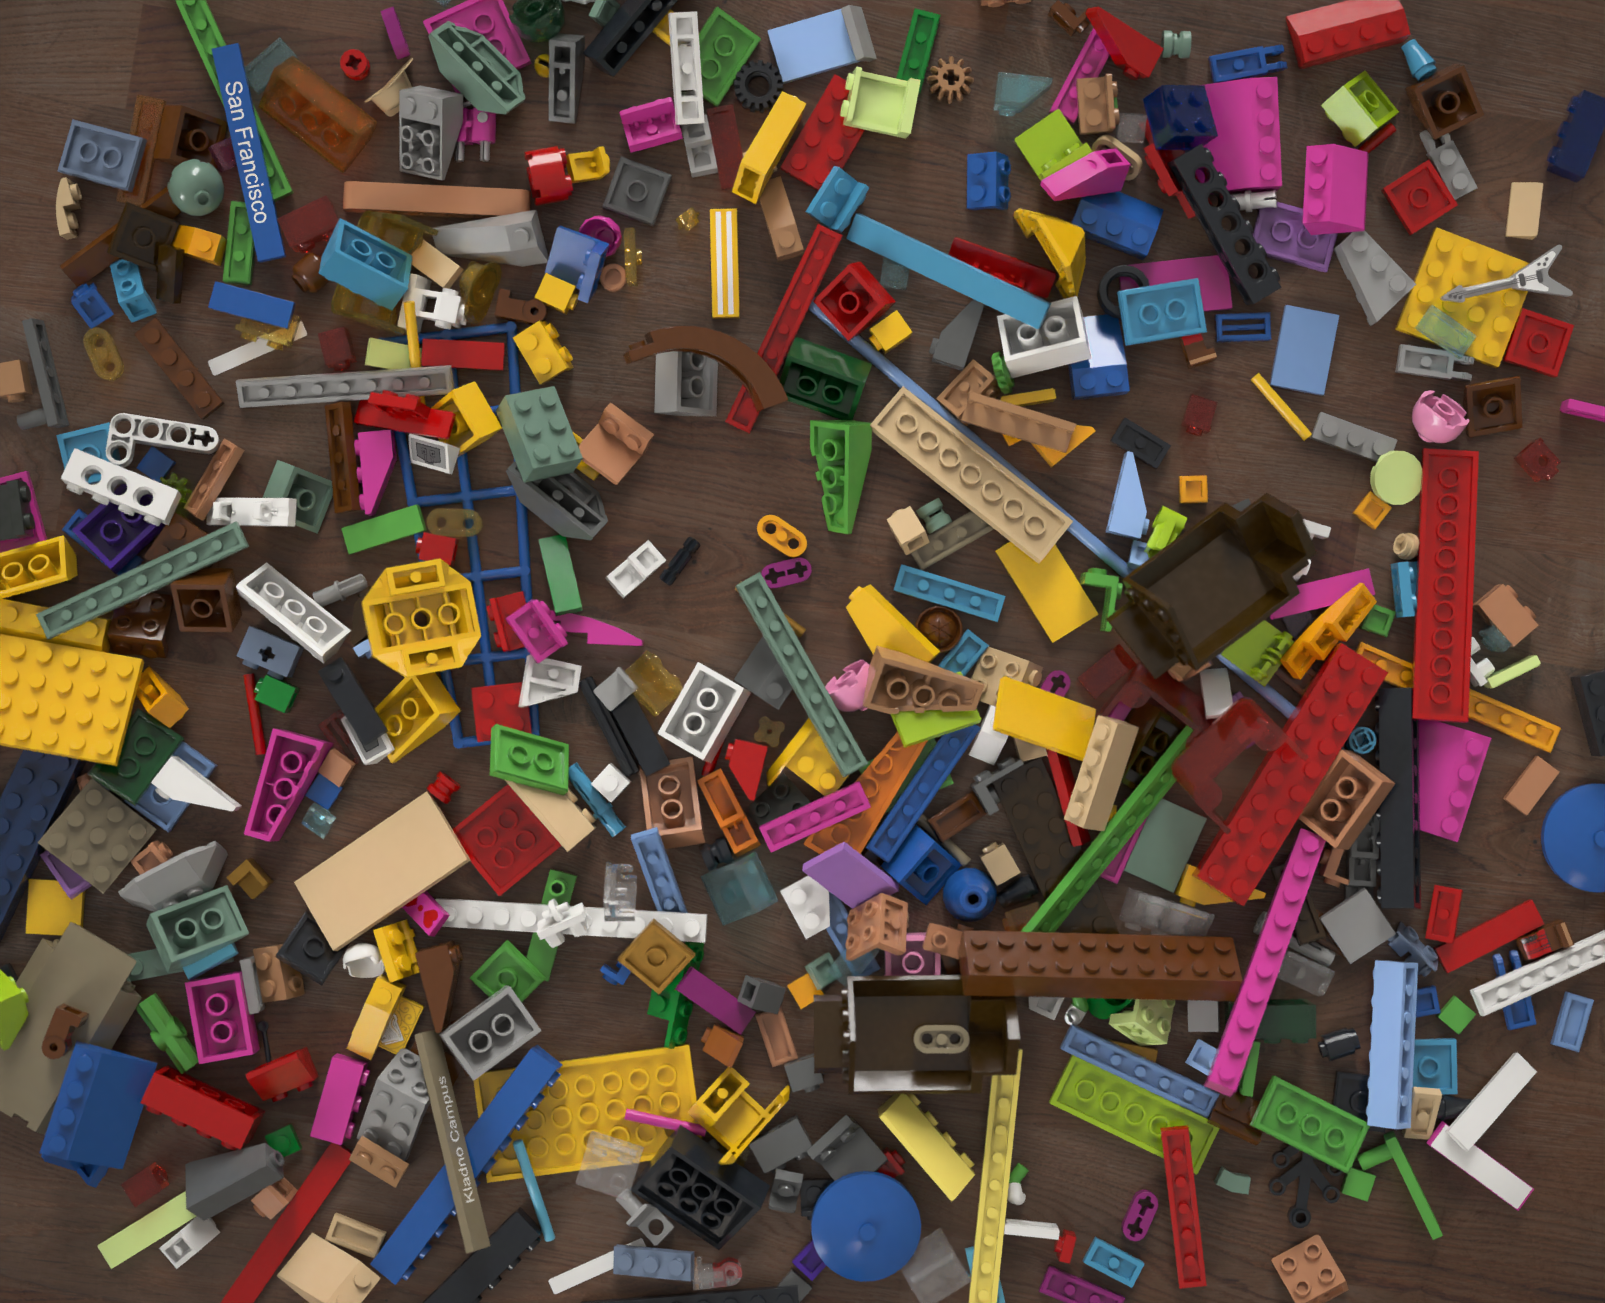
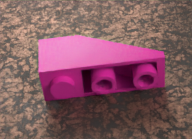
[1040,148,1130,201]
[354,430,397,516]

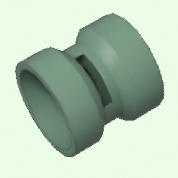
[1161,30,1191,59]
[916,498,952,534]

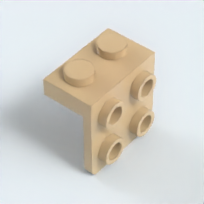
[971,646,1043,707]

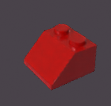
[813,261,896,341]
[725,738,768,801]
[245,1046,319,1102]

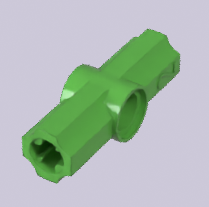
[136,993,199,1074]

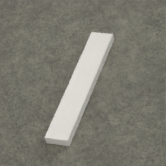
[1470,930,1605,1016]

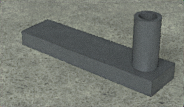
[17,318,69,430]

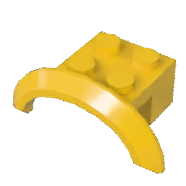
[766,718,849,796]
[687,1067,790,1165]

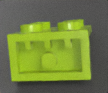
[1014,109,1093,181]

